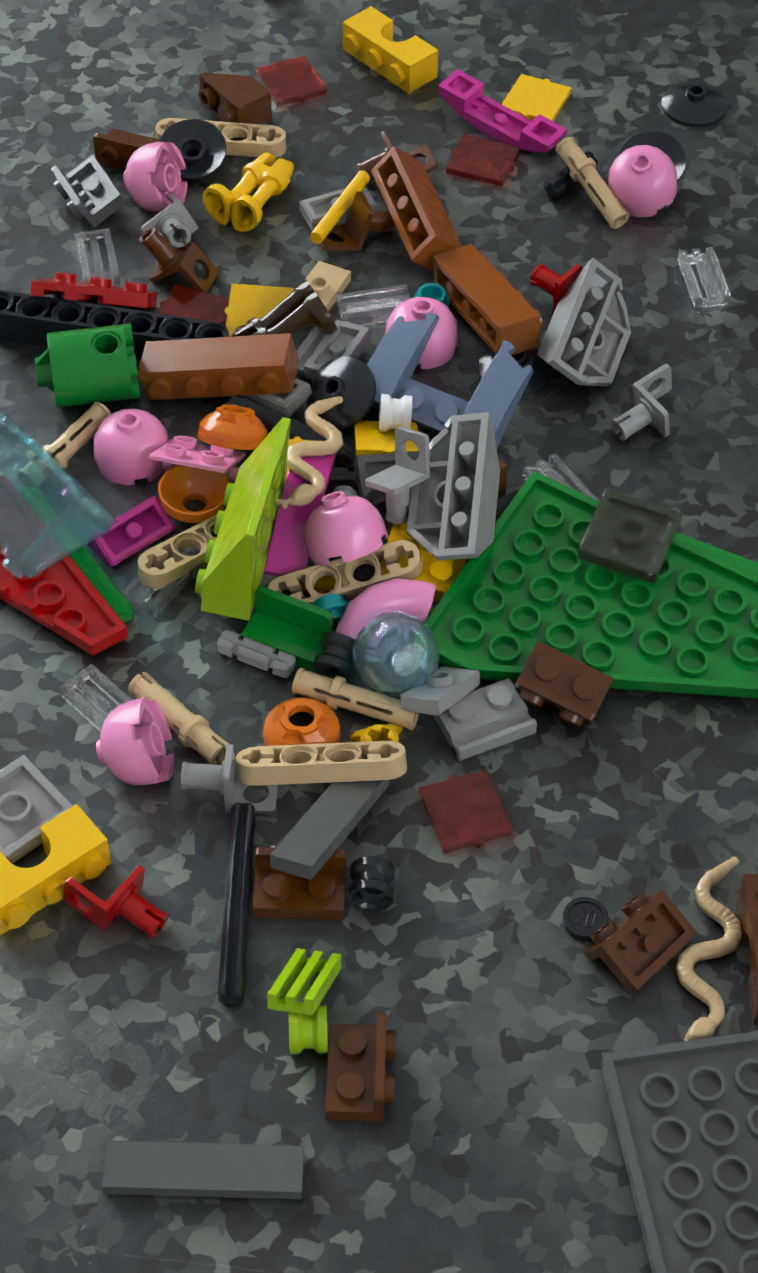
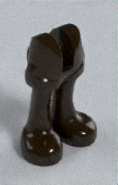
[230,280,338,337]

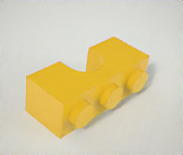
[342,6,438,94]
[0,804,112,936]

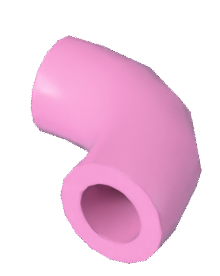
[335,578,436,651]

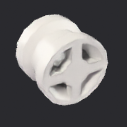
[379,394,412,432]

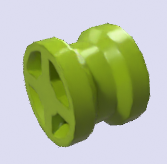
[288,1005,328,1054]

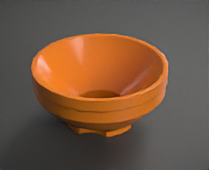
[197,404,267,450]
[158,465,229,524]
[263,697,341,746]

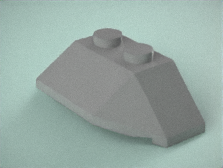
[537,258,631,387]
[406,412,500,561]

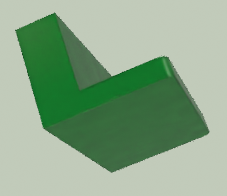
[241,586,333,673]

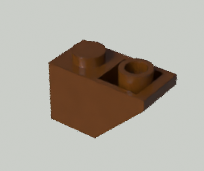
[198,72,272,125]

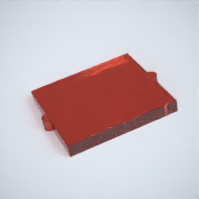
[255,56,327,107]
[446,134,520,187]
[158,285,229,325]
[419,770,513,854]

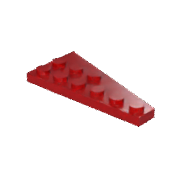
[0,476,128,656]

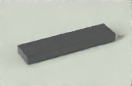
[270,780,390,880]
[102,1140,305,1200]

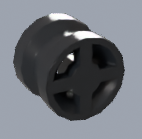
[312,632,362,680]
[349,856,395,911]

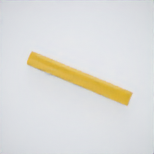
[310,170,370,244]

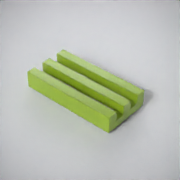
[267,948,342,1016]

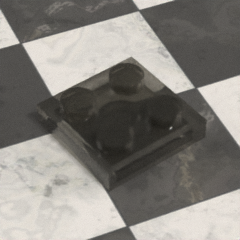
[577,489,683,584]

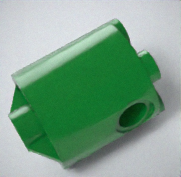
[35,324,140,408]

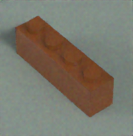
[371,146,462,272]
[433,244,543,356]
[138,333,299,400]

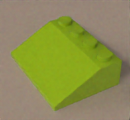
[195,417,291,621]

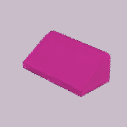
[85,495,176,568]

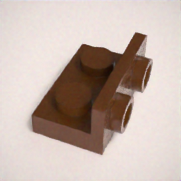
[93,128,159,170]
[515,640,614,727]
[253,845,346,920]
[584,890,697,993]
[326,1013,396,1121]

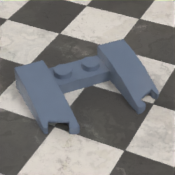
[367,313,534,447]

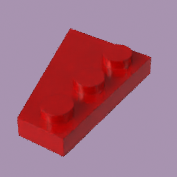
[30,272,158,308]

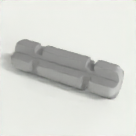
[217,630,296,678]

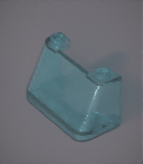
[0,411,117,579]

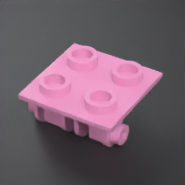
[149,436,246,483]

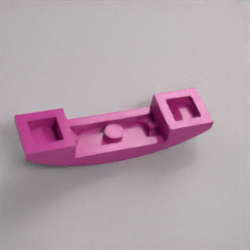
[438,69,567,152]
[264,452,337,577]

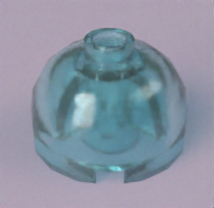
[353,611,440,698]

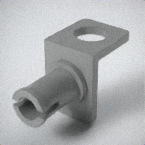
[141,192,199,247]
[610,363,672,441]
[365,427,430,524]
[181,744,279,815]

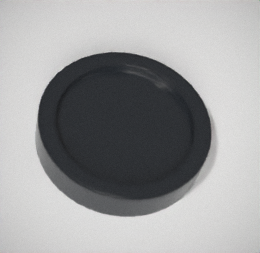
[562,897,609,941]

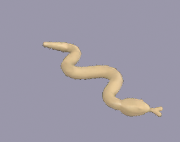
[276,396,343,509]
[675,856,743,1041]

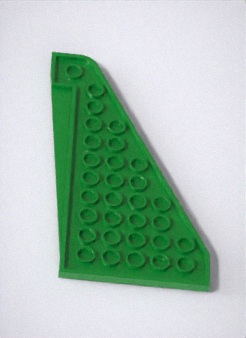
[412,471,758,698]

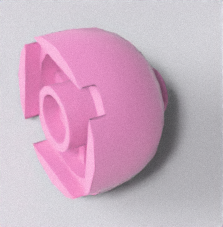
[123,142,187,213]
[608,145,677,218]
[386,297,458,369]
[94,409,169,486]
[304,491,389,566]
[96,697,175,786]

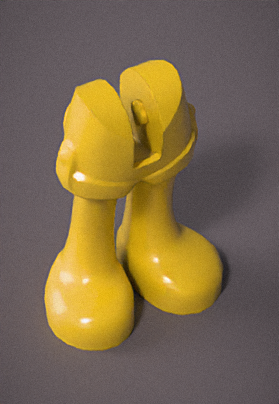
[202,152,294,232]

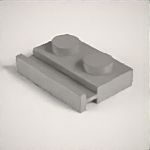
[297,320,371,386]
[433,678,537,761]

